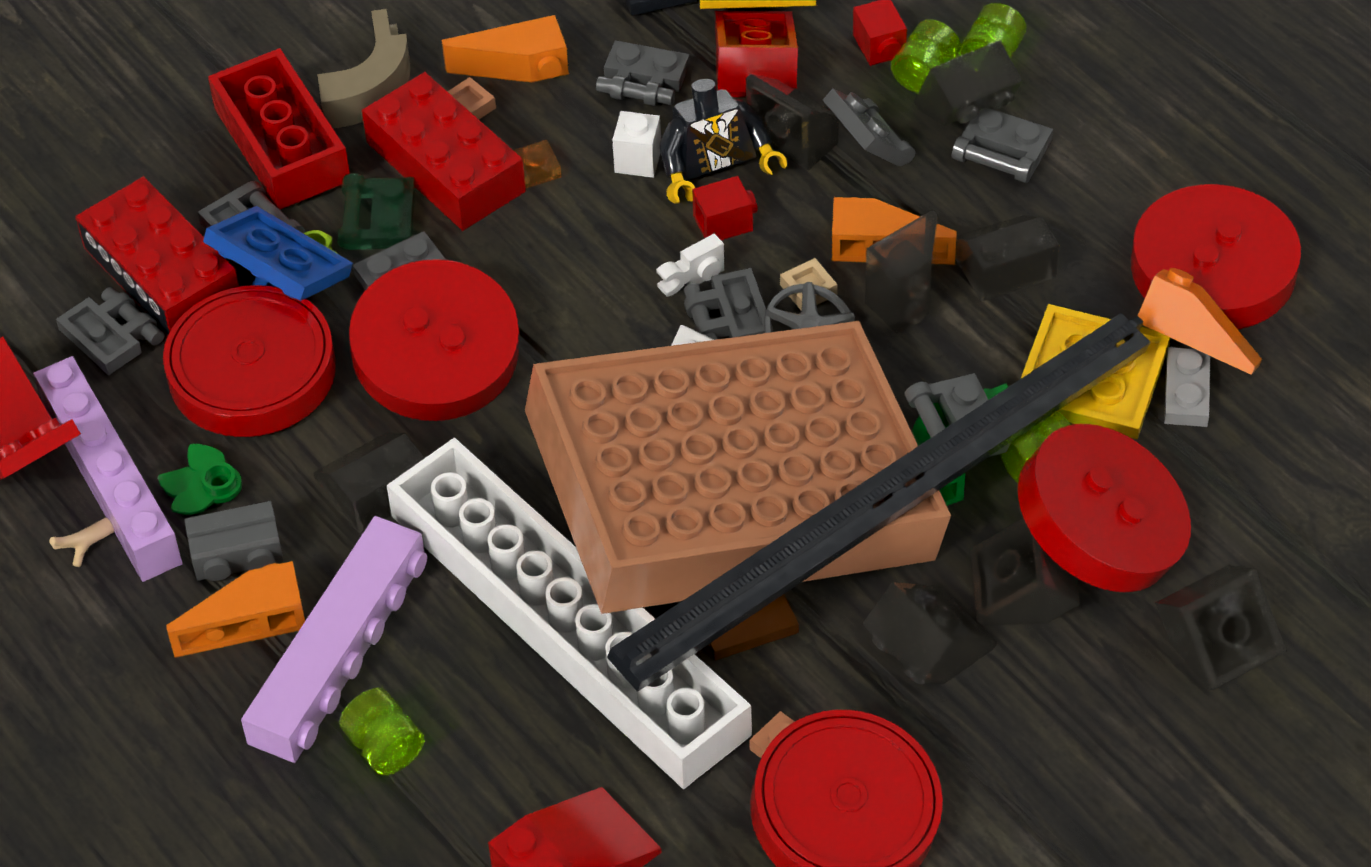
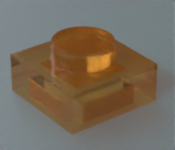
[514,140,561,188]

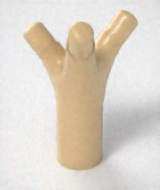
[49,518,114,567]

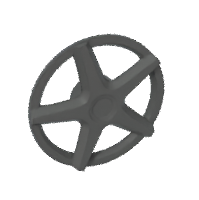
[764,282,855,333]

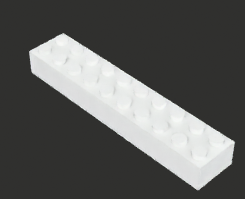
[386,437,752,789]

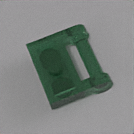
[337,173,415,250]

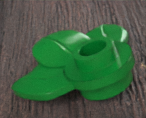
[157,444,242,515]

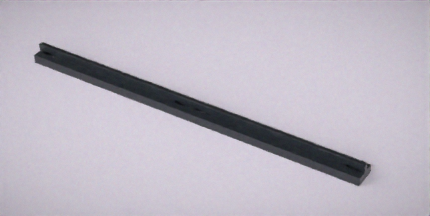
[607,313,1151,692]

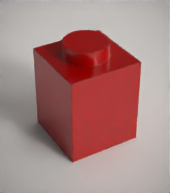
[853,0,907,66]
[692,176,758,240]

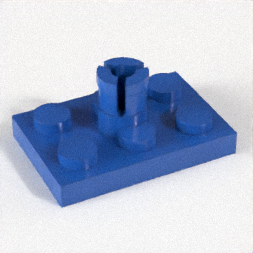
[203,206,353,301]

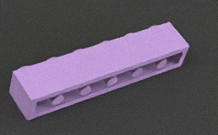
[33,356,183,582]
[241,516,427,763]

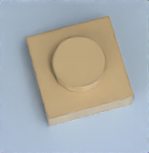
[780,258,837,311]

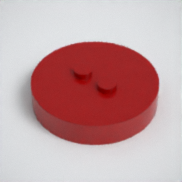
[1131,184,1301,329]
[349,259,519,421]
[163,285,336,437]
[1018,424,1191,592]
[750,710,943,867]

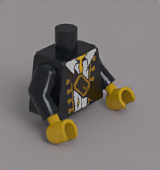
[659,79,787,204]

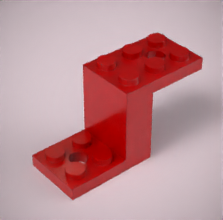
[0,336,81,480]

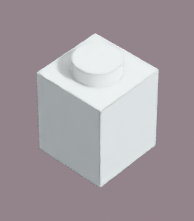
[612,111,661,178]

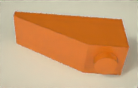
[441,15,569,83]
[832,197,957,265]
[1137,268,1262,375]
[166,561,305,658]

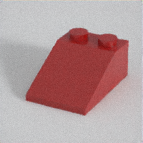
[715,10,798,98]
[488,787,662,867]

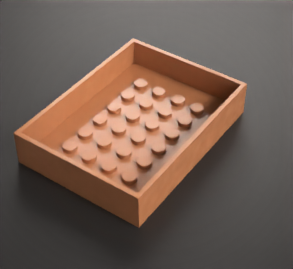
[525,321,951,614]

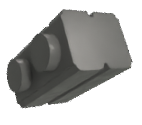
[184,501,284,581]

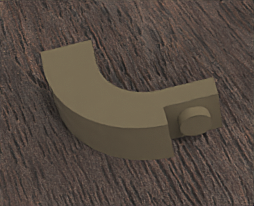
[317,9,411,129]

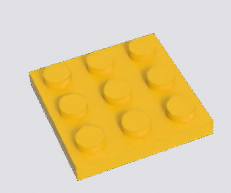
[1021,304,1170,440]

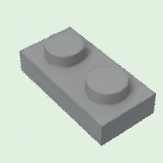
[1164,347,1210,427]

